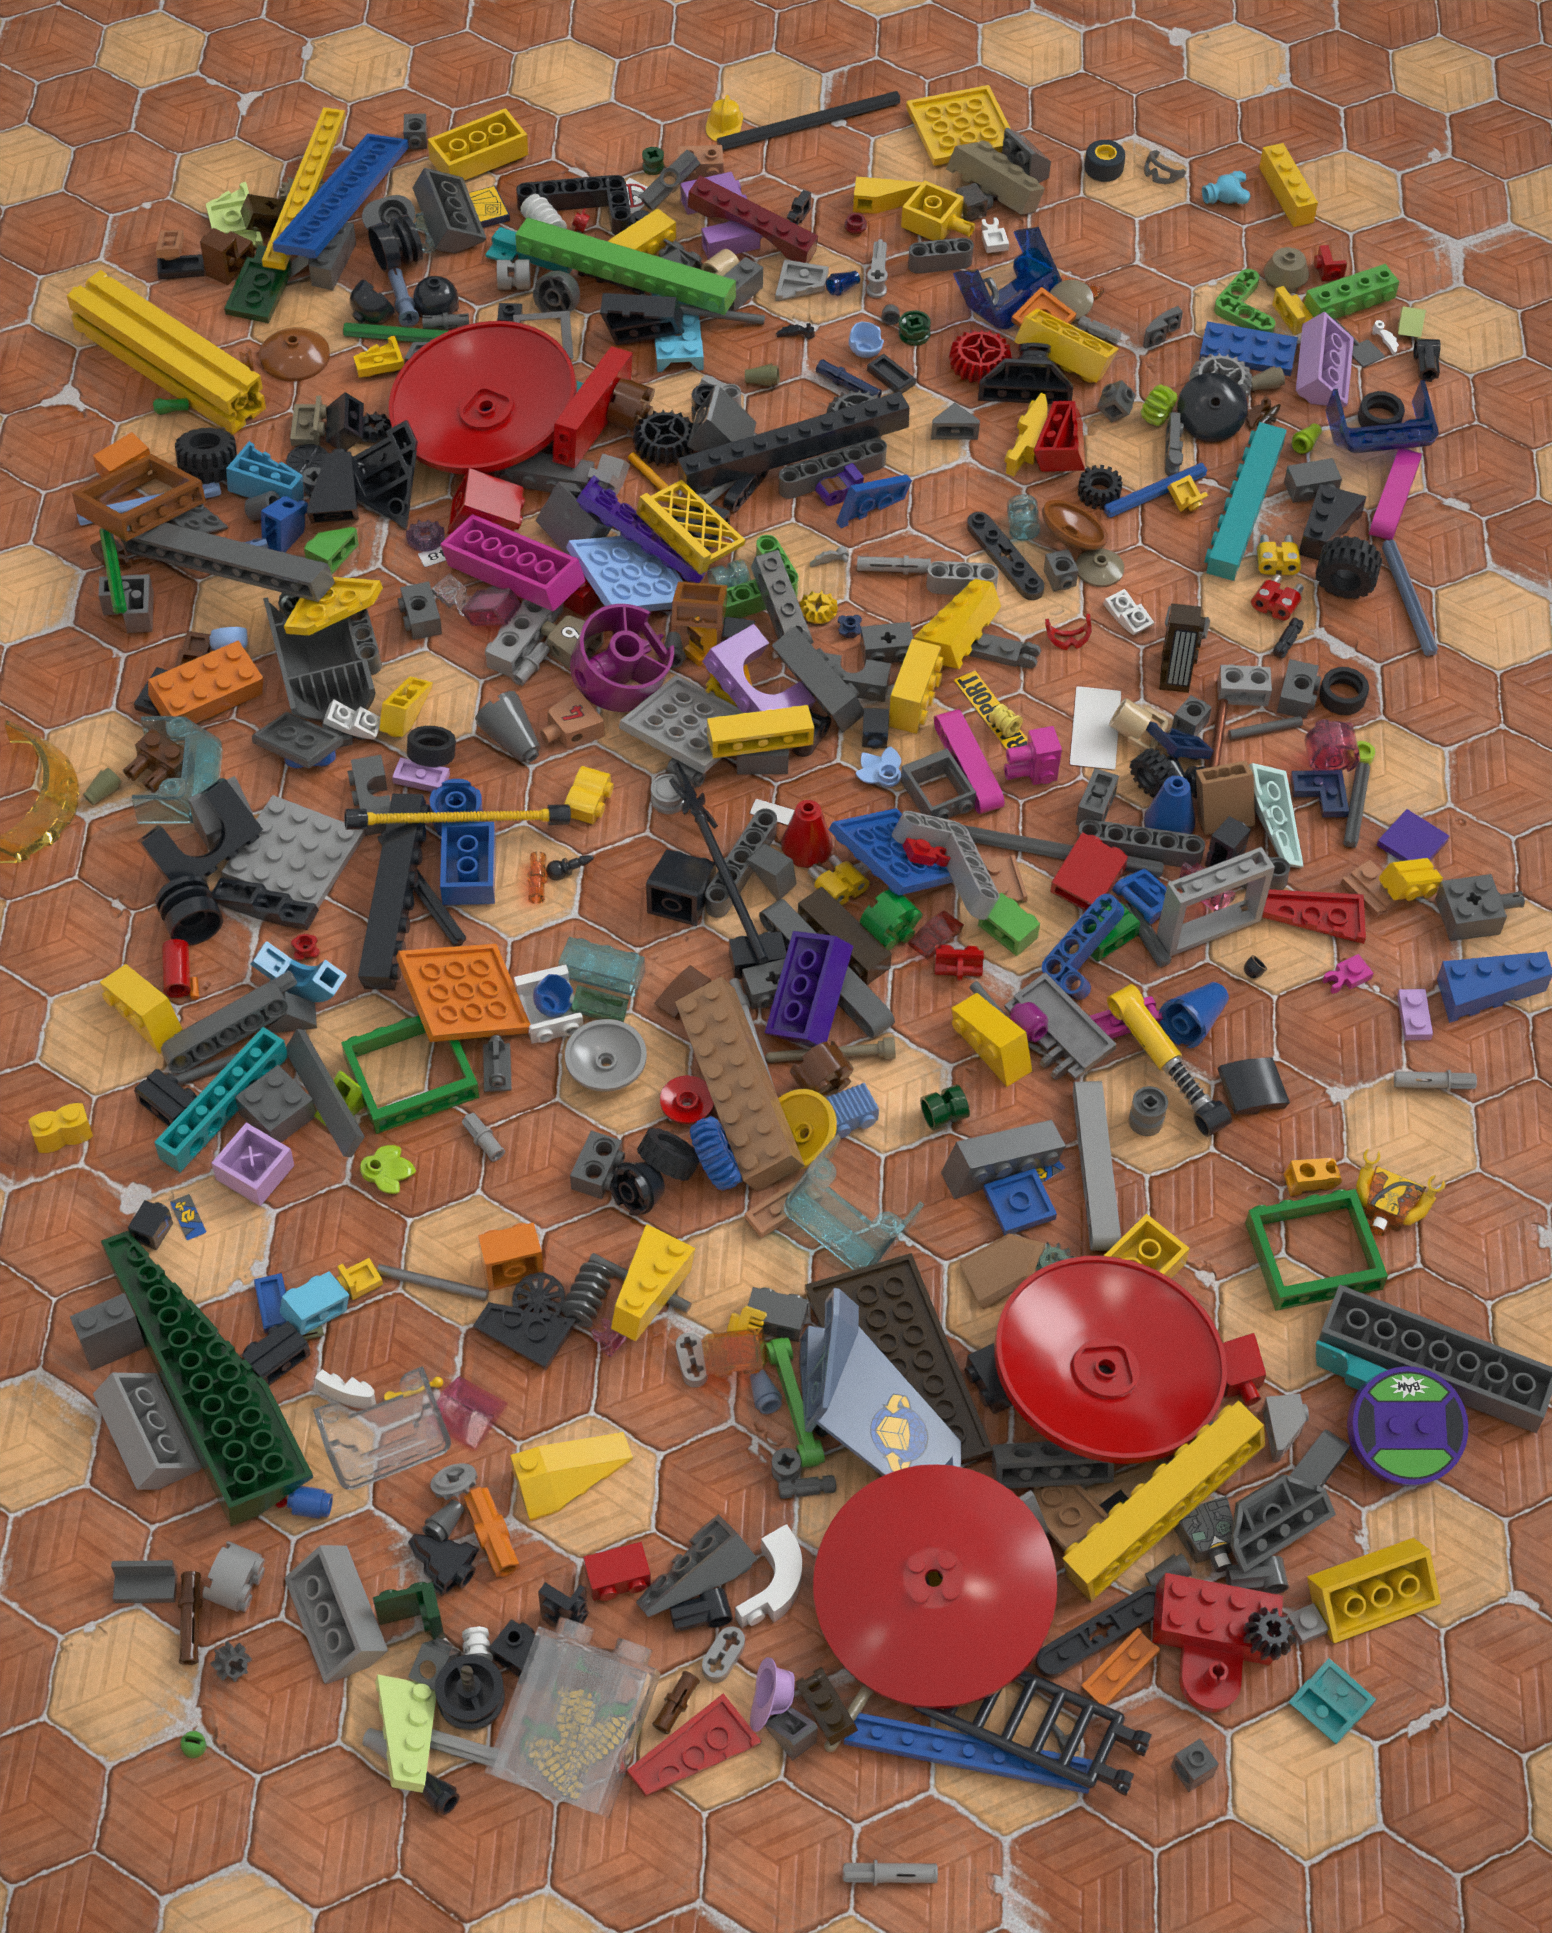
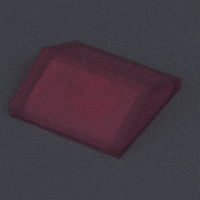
[427,1376,508,1451]

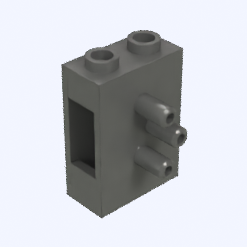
[535,482,613,556]

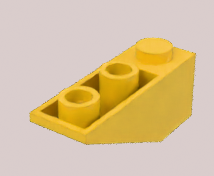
[853,177,923,214]

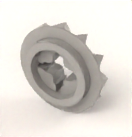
[430,1463,478,1500]

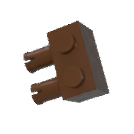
[123,729,195,793]

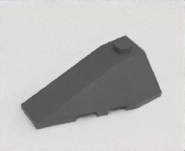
[636,1514,758,1617]

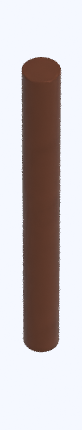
[1209,698,1228,767]

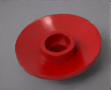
[660,1075,714,1124]

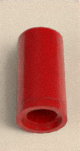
[162,939,191,998]

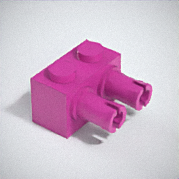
[1004,726,1062,785]

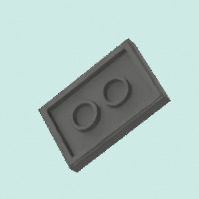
[252,712,344,769]

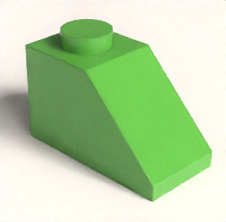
[304,527,359,574]

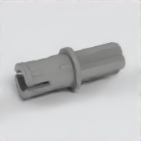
[511,642,550,686]
[462,1113,505,1162]

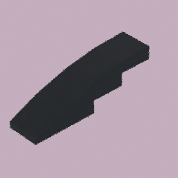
[212,878,319,930]

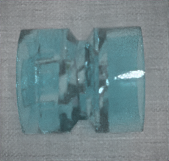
[1007,494,1041,541]
[707,559,751,588]

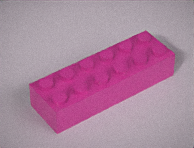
[440,514,586,612]

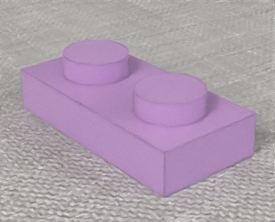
[392,757,450,792]
[1397,989,1433,1040]

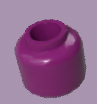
[1009,1002,1048,1042]

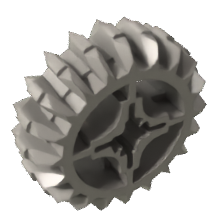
[1189,353,1252,406]

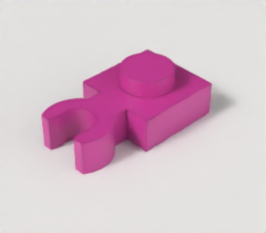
[1323,954,1374,994]

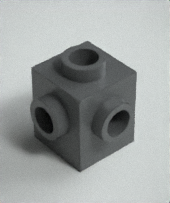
[1097,380,1136,423]

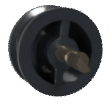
[435,1654,505,1731]

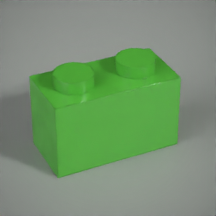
[978,893,1040,956]

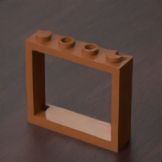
[71,454,206,541]

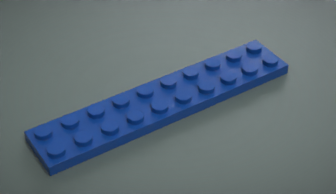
[273,133,409,259]

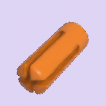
[190,976,199,1001]

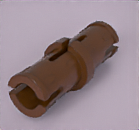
[652,1671,700,1734]

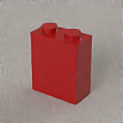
[1050,832,1128,911]

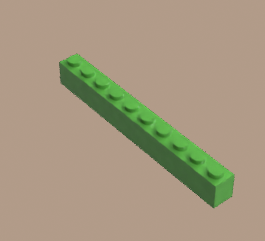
[515,217,736,315]

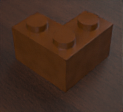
[200,228,255,285]

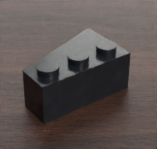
[600,293,684,346]

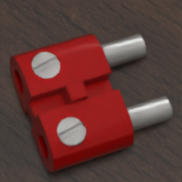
[1251,574,1304,621]

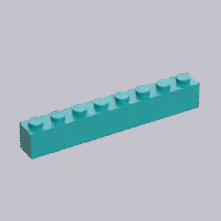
[1204,422,1287,581]

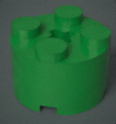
[859,889,923,951]

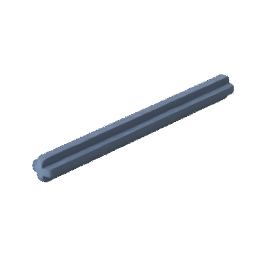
[1382,540,1438,656]

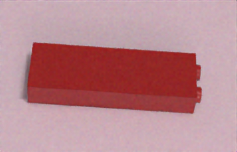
[553,346,633,469]

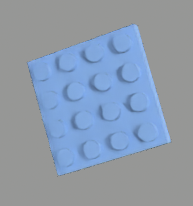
[566,536,683,611]

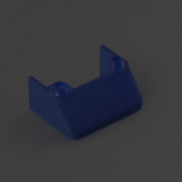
[953,227,1062,330]
[1325,380,1439,453]

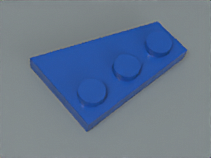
[836,474,912,528]

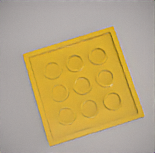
[906,85,1011,166]

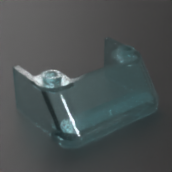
[132,716,223,824]
[784,1134,924,1270]

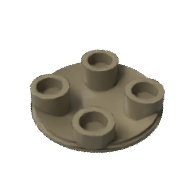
[1050,280,1094,323]

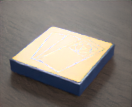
[469,186,510,228]

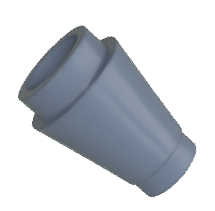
[749,1370,782,1414]

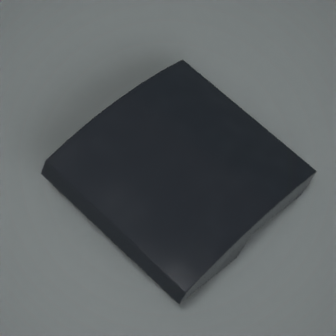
[1217,1058,1290,1114]

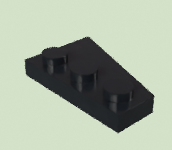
[473,1302,577,1370]

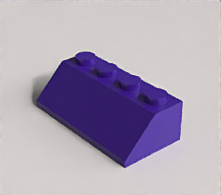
[765,931,853,1047]

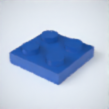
[983,1168,1057,1236]

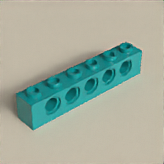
[154,1027,288,1173]

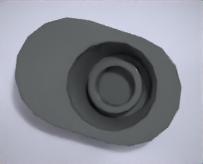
[362,195,415,229]

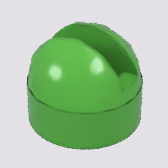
[180,1731,207,1758]

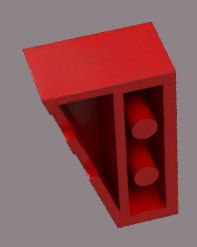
[1034,401,1085,472]

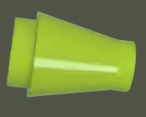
[1292,423,1322,454]

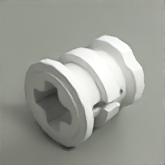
[462,1627,493,1661]

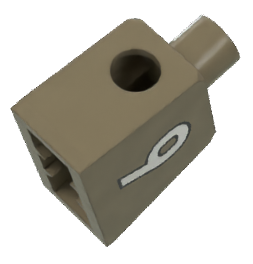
[541,615,604,669]

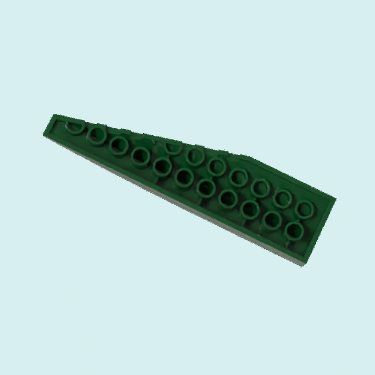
[101,1231,313,1527]

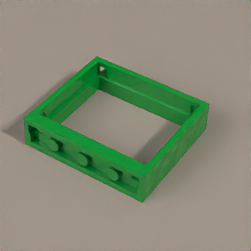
[341,1015,479,1134]
[1245,1189,1388,1311]

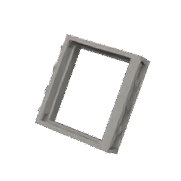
[1157,847,1275,956]

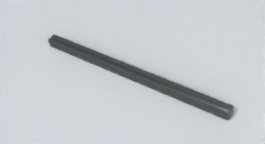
[964,825,1164,877]

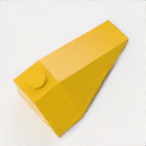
[510,1432,633,1521]

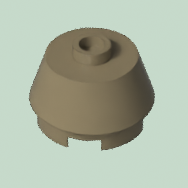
[1264,247,1309,293]

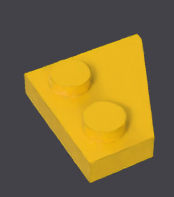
[353,336,404,378]

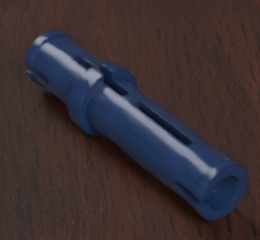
[816,359,882,398]

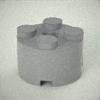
[203,1541,265,1612]

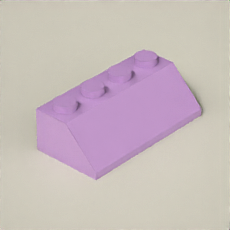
[1296,312,1354,407]

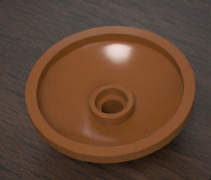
[259,327,330,381]
[1042,500,1108,550]

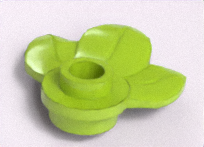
[360,1145,416,1194]

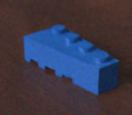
[1437,951,1552,1023]

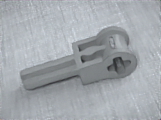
[866,239,888,298]

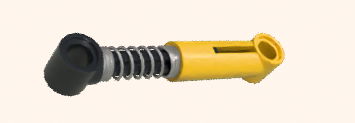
[1107,984,1232,1137]

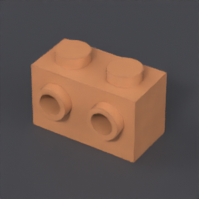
[678,145,724,182]

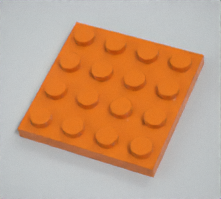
[396,944,531,1042]

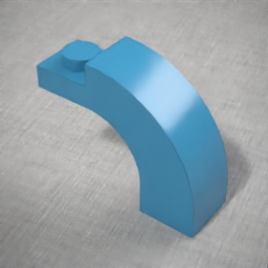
[250,941,347,1002]

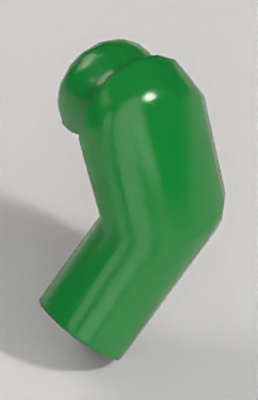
[153,398,189,415]

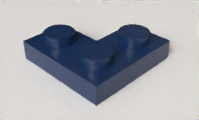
[1290,770,1349,818]

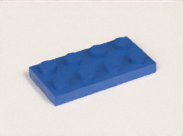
[1199,321,1298,376]

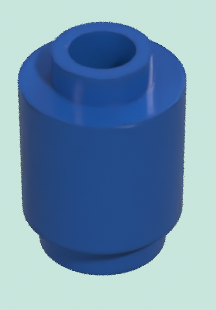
[287,1486,333,1519]

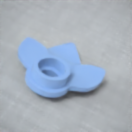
[856,747,901,787]

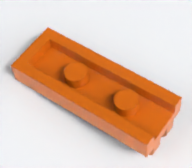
[1081,1628,1160,1706]

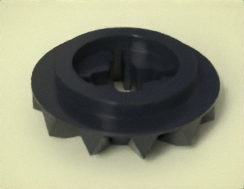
[361,411,392,443]

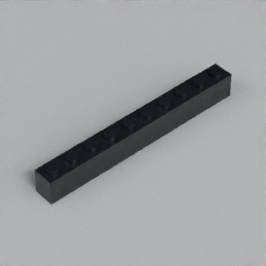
[678,391,910,493]

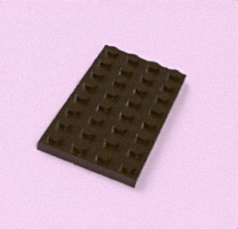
[805,1253,992,1478]

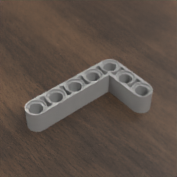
[892,811,1000,920]

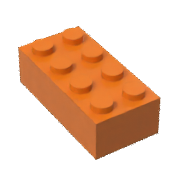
[148,640,264,734]

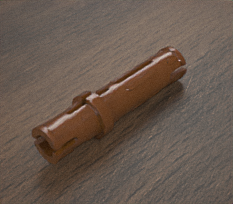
[178,1571,203,1665]

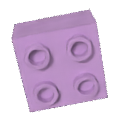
[212,1123,294,1206]

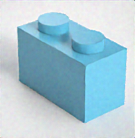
[280,1271,349,1335]

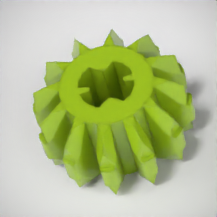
[1141,384,1177,427]

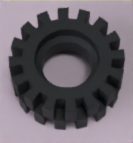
[1078,465,1123,510]
[1129,748,1177,797]

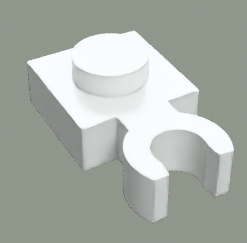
[981,218,1009,253]

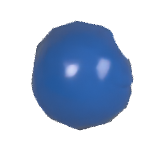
[533,974,573,1017]

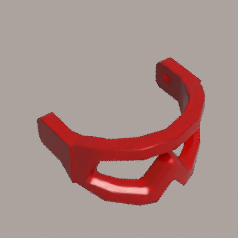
[1045,614,1092,650]

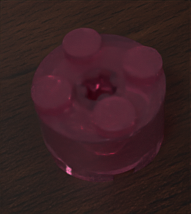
[1304,719,1360,772]

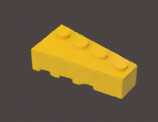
[914,579,1001,669]
[611,1224,696,1341]

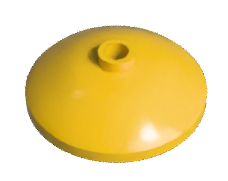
[778,1089,837,1169]

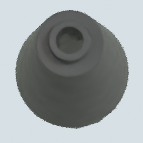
[475,691,540,763]

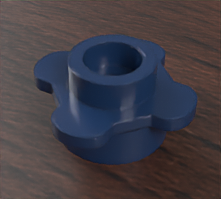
[837,615,862,638]

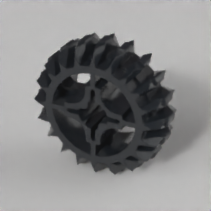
[633,409,694,467]

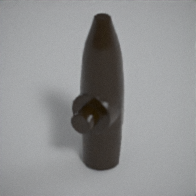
[1256,404,1281,427]

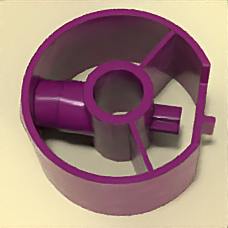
[570,604,674,712]

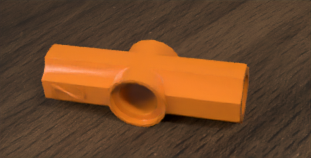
[464,1487,520,1577]

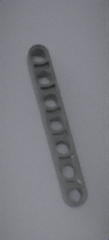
[759,899,895,1038]

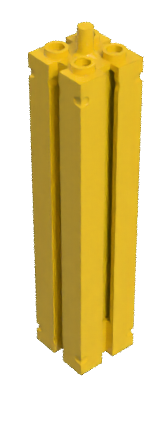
[67,270,266,435]

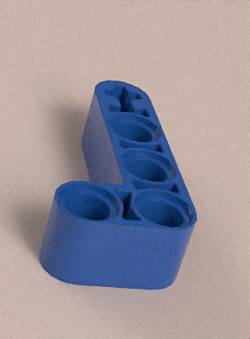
[1042,894,1124,1000]

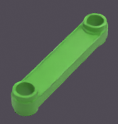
[765,1337,825,1468]

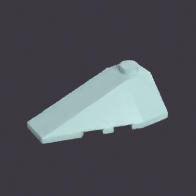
[1249,763,1304,868]

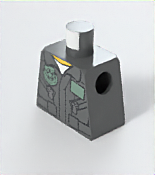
[1173,1496,1233,1573]

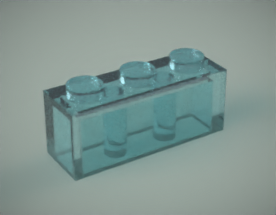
[558,937,645,997]

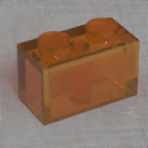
[701,1328,768,1377]

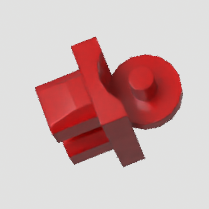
[935,945,984,981]

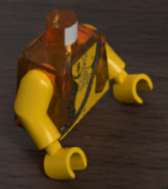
[1356,1148,1446,1236]

